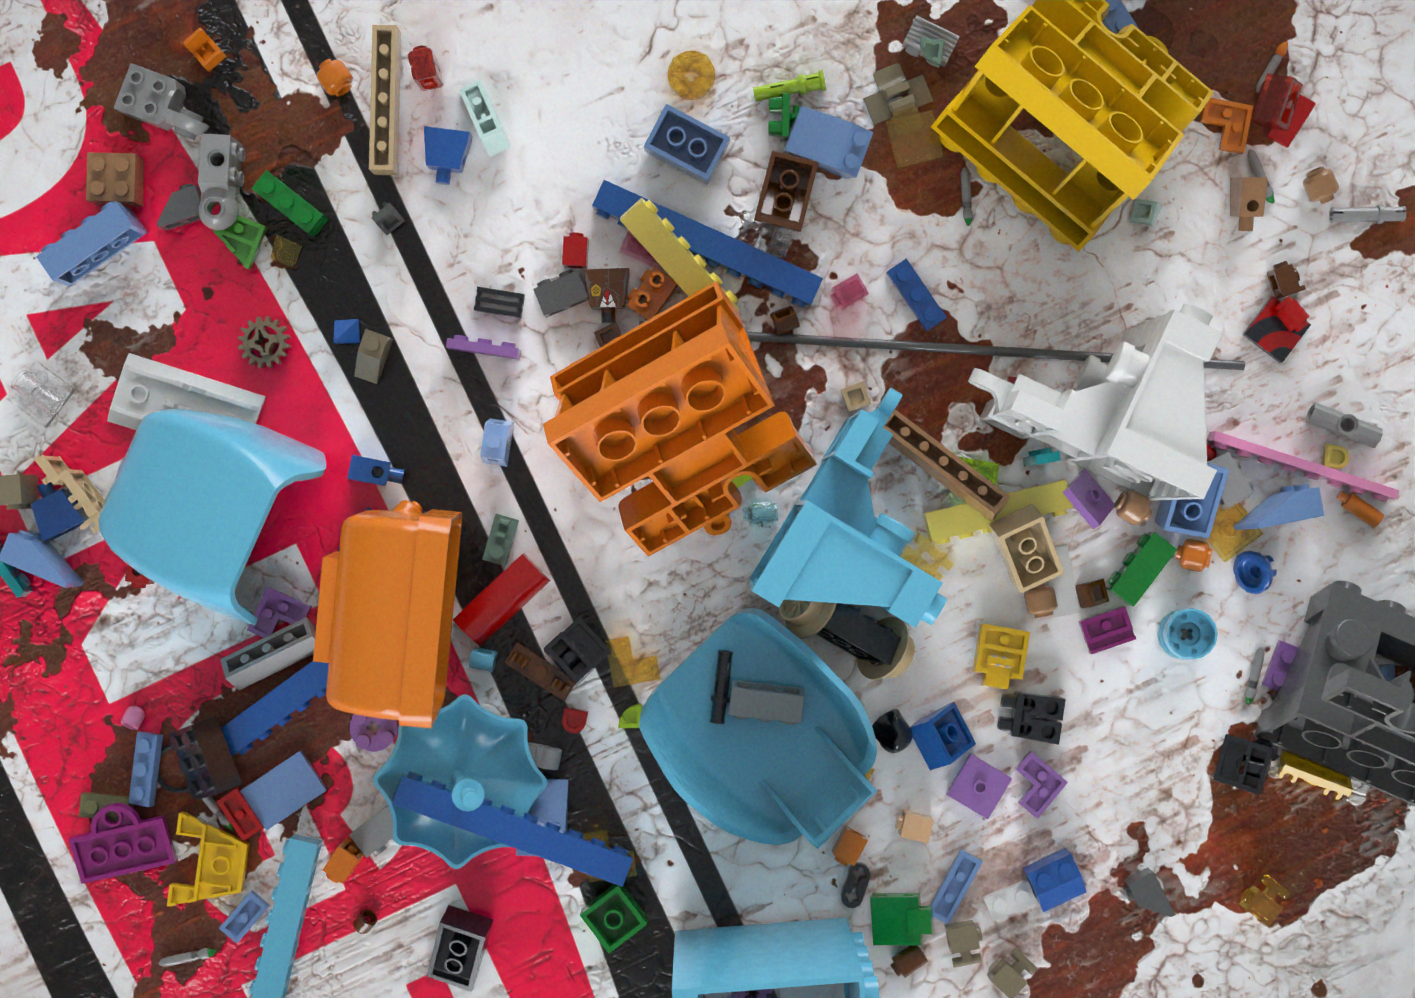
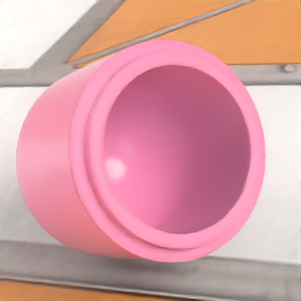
[120,706,145,730]

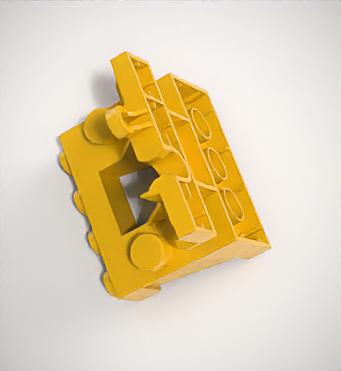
[931,0,1214,252]

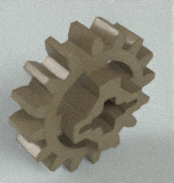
[238,316,292,368]

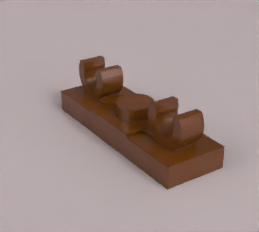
[504,642,575,701]

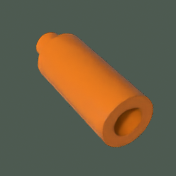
[1336,491,1384,528]

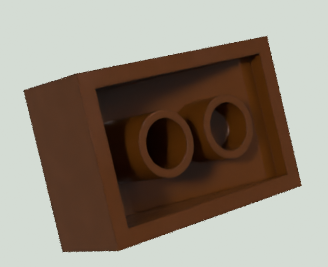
[754,151,819,232]

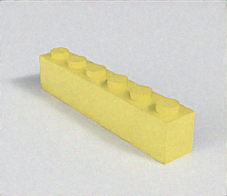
[620,198,739,310]
[923,480,1073,545]

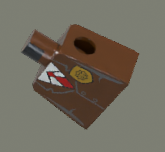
[583,268,630,323]

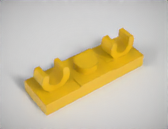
[1278,750,1353,800]

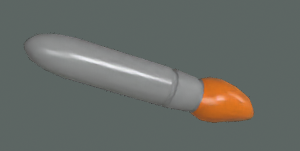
[1256,41,1288,93]

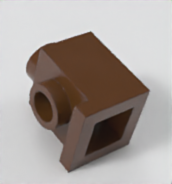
[1267,261,1306,299]

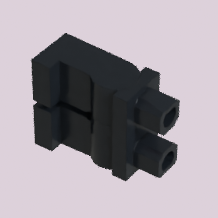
[997,691,1066,745]

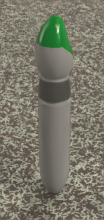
[1248,149,1275,204]
[961,167,973,226]
[1245,647,1265,705]
[202,796,234,831]
[158,948,216,967]

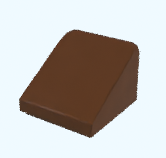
[1075,578,1109,608]

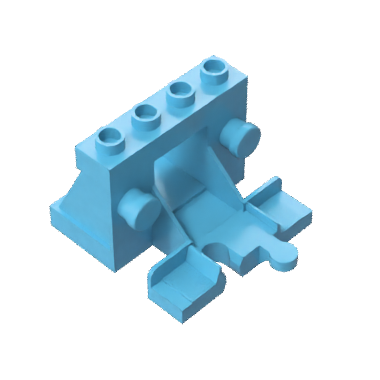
[747,387,947,628]

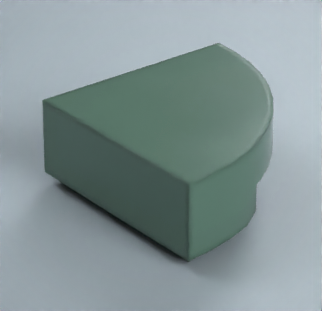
[920,37,945,67]

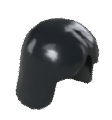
[872,709,913,753]

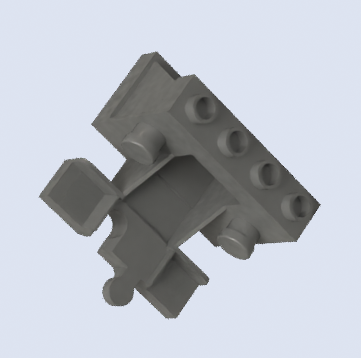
[1254,580,1415,806]

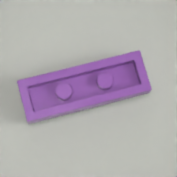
[446,335,521,360]

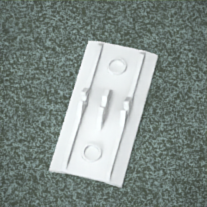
[107,353,266,430]

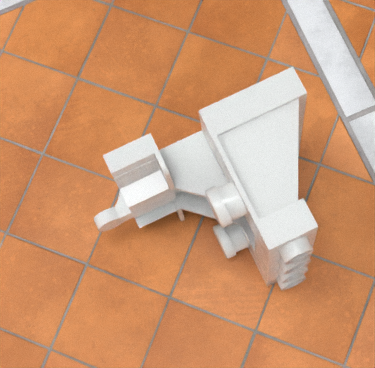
[968,304,1223,500]

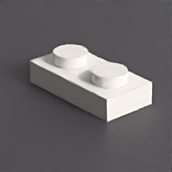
[983,879,1037,921]

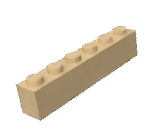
[369,25,401,175]

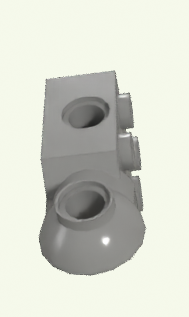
[114,63,210,140]
[198,133,246,230]

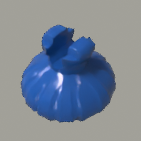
[1233,550,1277,594]

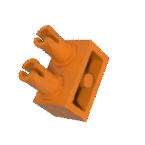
[626,266,678,321]

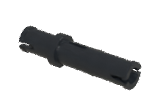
[710,650,734,724]

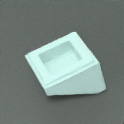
[1129,199,1162,226]

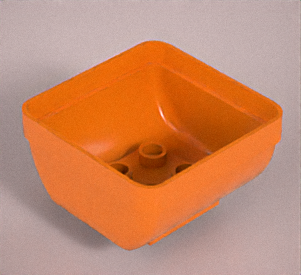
[313,509,462,728]

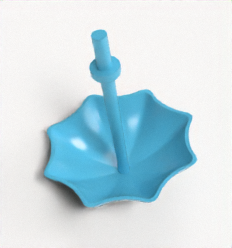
[373,694,547,869]

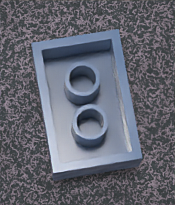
[644,104,730,185]

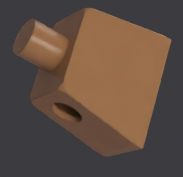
[1230,177,1268,231]

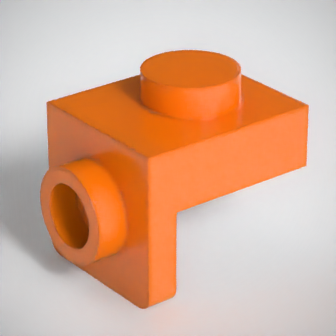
[183,28,226,72]

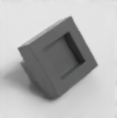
[371,202,405,235]

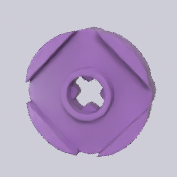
[350,714,399,752]

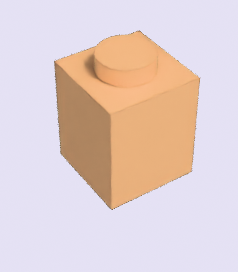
[895,809,934,843]

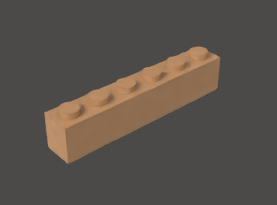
[883,409,1010,522]

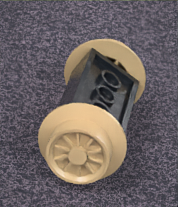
[779,599,915,680]

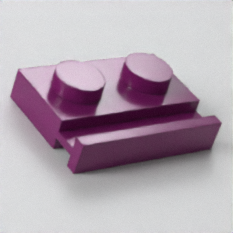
[1078,606,1136,655]

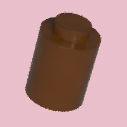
[890,945,929,978]

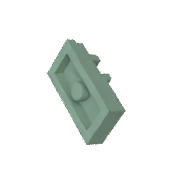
[482,514,519,566]

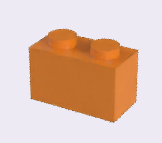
[322,837,365,884]

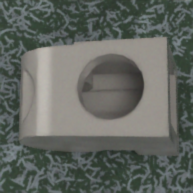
[528,742,562,770]

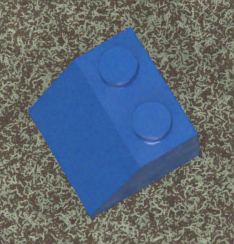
[910,702,976,771]
[1023,848,1086,912]

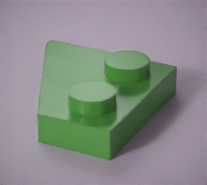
[212,210,268,270]

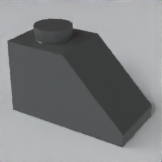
[157,184,201,231]
[1123,867,1175,917]

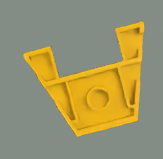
[167,812,250,906]

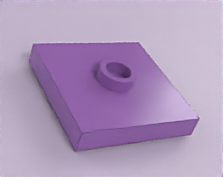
[1063,468,1115,529]
[946,753,1012,819]

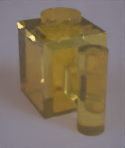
[1239,874,1290,927]

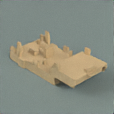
[34,455,105,533]

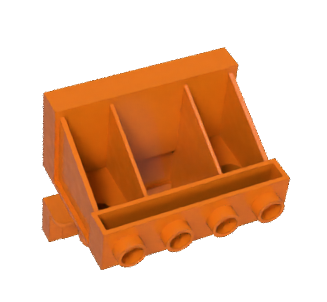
[543,281,817,557]

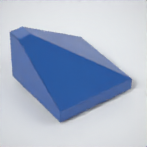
[333,319,361,345]

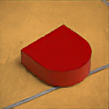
[562,707,589,733]

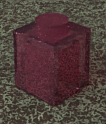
[830,273,869,311]

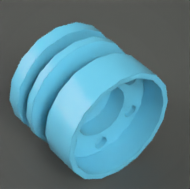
[1157,608,1218,660]

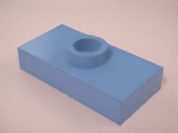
[219,890,270,944]

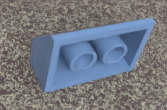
[1154,462,1229,539]

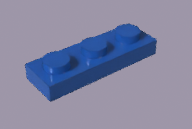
[886,258,947,331]

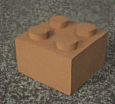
[86,152,144,207]

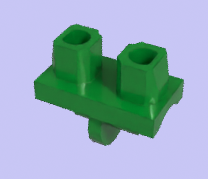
[768,93,800,141]

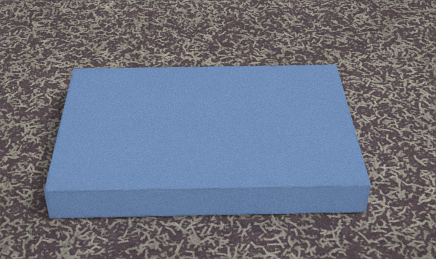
[240,750,328,831]

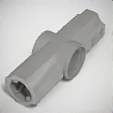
[1306,402,1383,448]

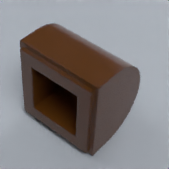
[770,306,800,335]

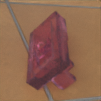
[619,230,664,271]

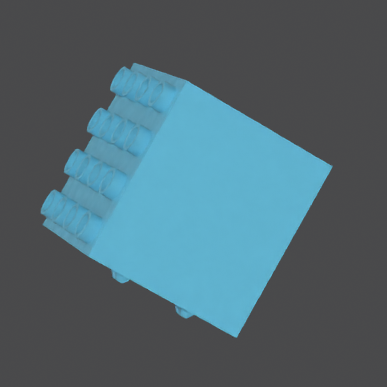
[672,917,880,998]

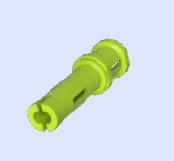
[753,69,826,102]

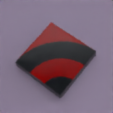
[1242,296,1311,363]

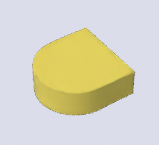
[1322,444,1349,469]

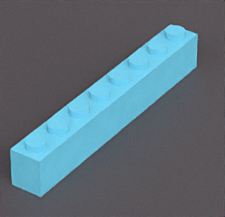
[249,834,323,998]

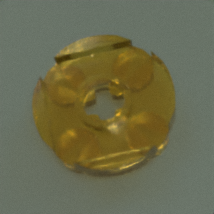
[668,51,715,100]

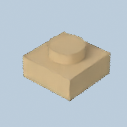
[840,382,871,412]

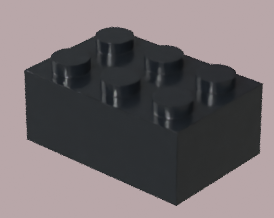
[169,716,242,801]

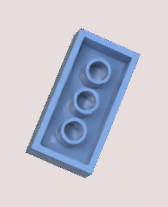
[36,201,148,287]

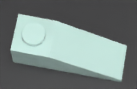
[459,80,511,157]

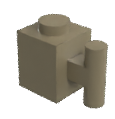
[944,920,983,968]
[987,948,1037,998]

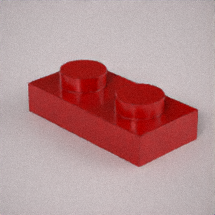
[217,787,264,841]

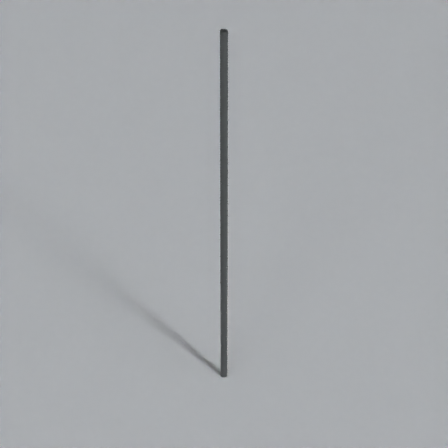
[746,331,1245,370]

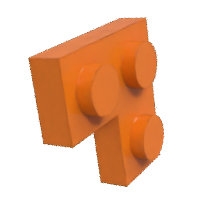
[1200,98,1253,155]

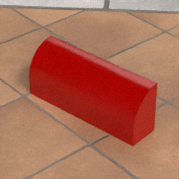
[453,553,551,646]

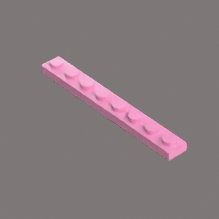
[1207,431,1400,502]

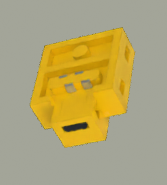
[972,623,1030,690]

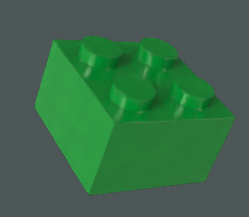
[580,884,648,953]

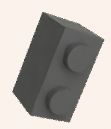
[533,269,589,318]

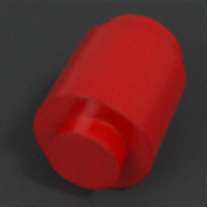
[1274,296,1310,332]

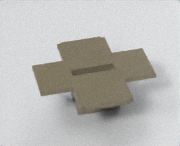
[863,63,933,136]

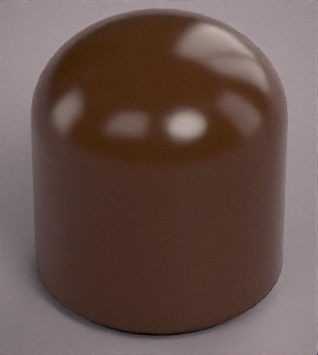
[353,909,377,934]

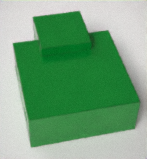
[870,893,934,946]

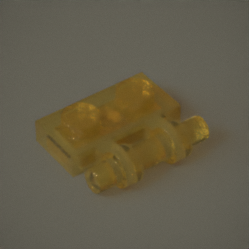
[900,532,954,581]

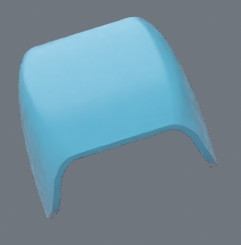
[98,409,327,626]
[639,608,878,849]

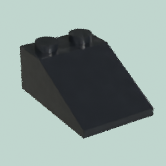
[427,905,494,992]

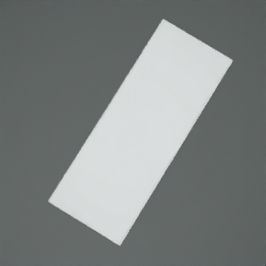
[1048,545,1080,618]

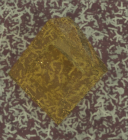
[270,235,302,268]

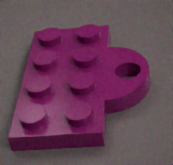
[68,803,177,884]

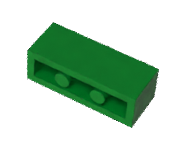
[251,170,329,238]
[1106,532,1178,607]

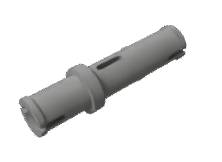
[1329,204,1407,224]

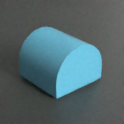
[469,647,497,672]

